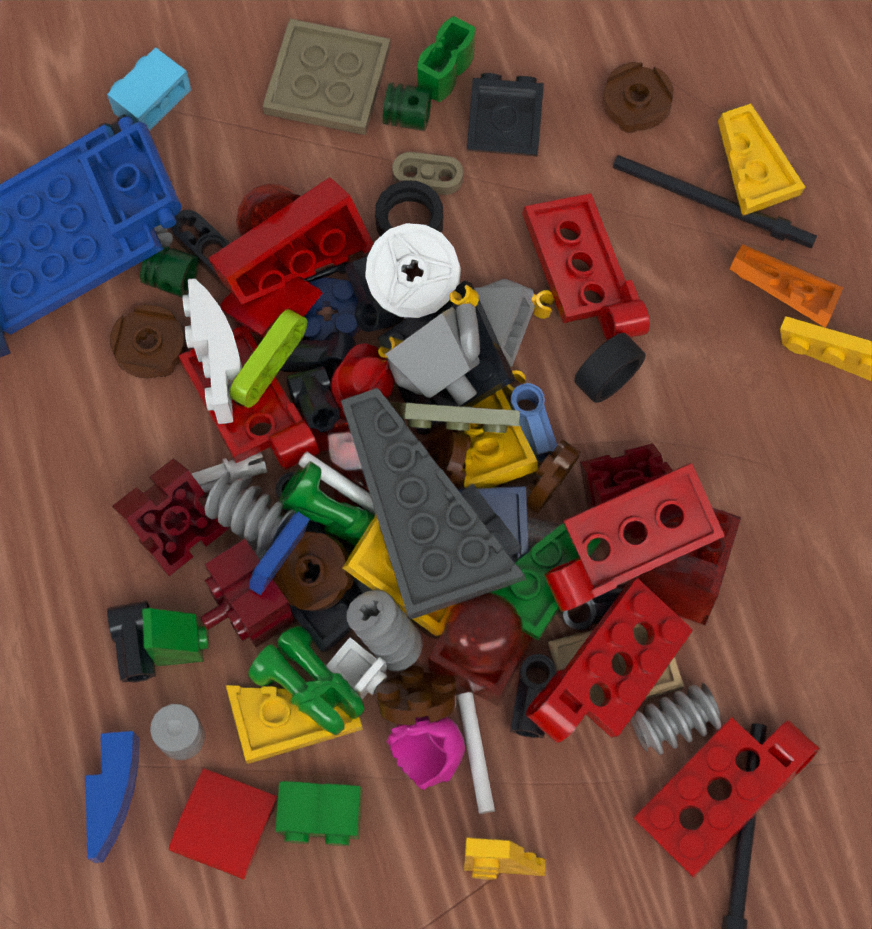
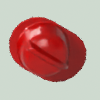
[331,343,395,413]

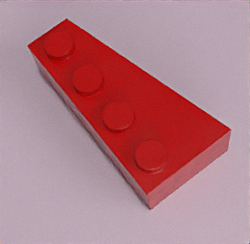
[208,177,373,305]

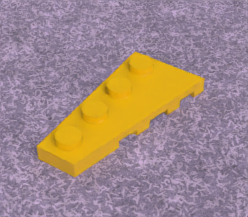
[780,316,872,381]

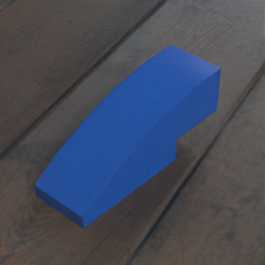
[85,731,140,863]

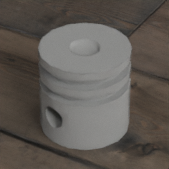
[150,704,205,760]

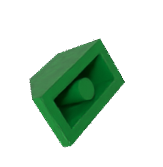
[142,608,209,667]

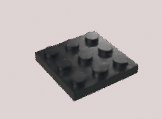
[378,281,515,435]

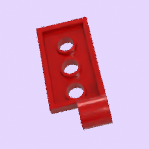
[522,193,650,340]
[178,326,320,471]
[544,463,725,612]
[526,578,693,743]
[633,717,820,879]

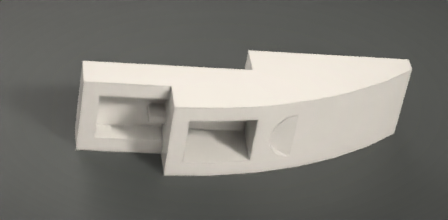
[183,279,242,424]

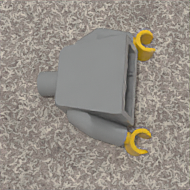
[474,279,554,396]
[378,284,480,406]

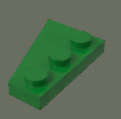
[471,523,601,641]

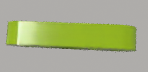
[229,309,308,408]

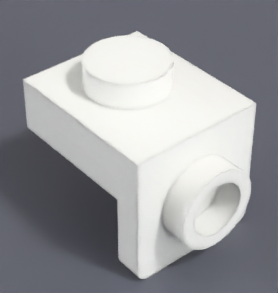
[326,638,387,699]

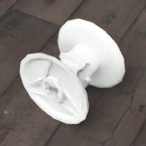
[365,223,461,319]

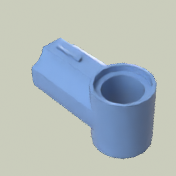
[509,383,557,463]

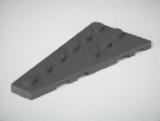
[341,388,526,619]

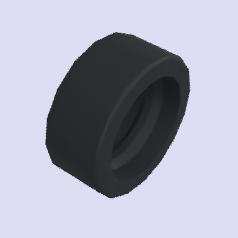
[375,181,443,237]
[574,333,646,403]

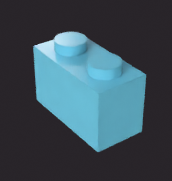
[107,47,191,131]

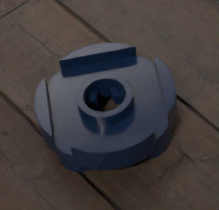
[302,278,361,340]

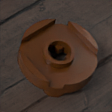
[602,62,674,133]
[110,305,186,378]
[425,424,471,489]
[526,439,581,514]
[273,532,353,611]
[376,666,457,725]

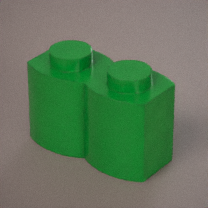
[417,16,475,102]
[275,781,363,846]

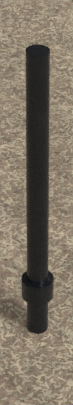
[613,155,817,249]
[721,723,767,929]

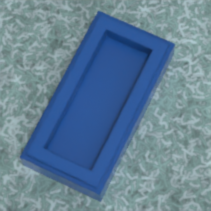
[249,512,310,595]

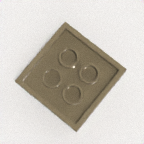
[262,18,391,135]

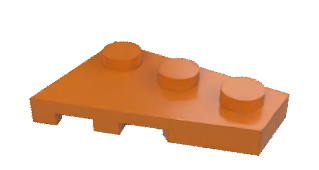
[730,244,843,328]

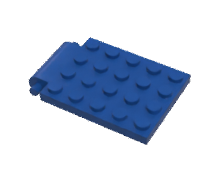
[0,117,182,335]

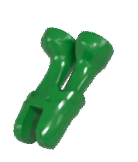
[278,461,375,546]
[248,626,364,736]

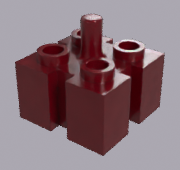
[580,443,681,538]
[112,458,230,576]
[200,539,295,648]

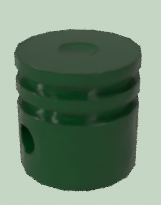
[382,82,432,131]
[140,245,199,298]

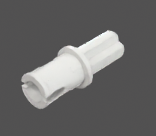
[192,452,267,493]

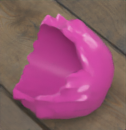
[386,716,465,790]

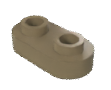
[392,152,463,195]

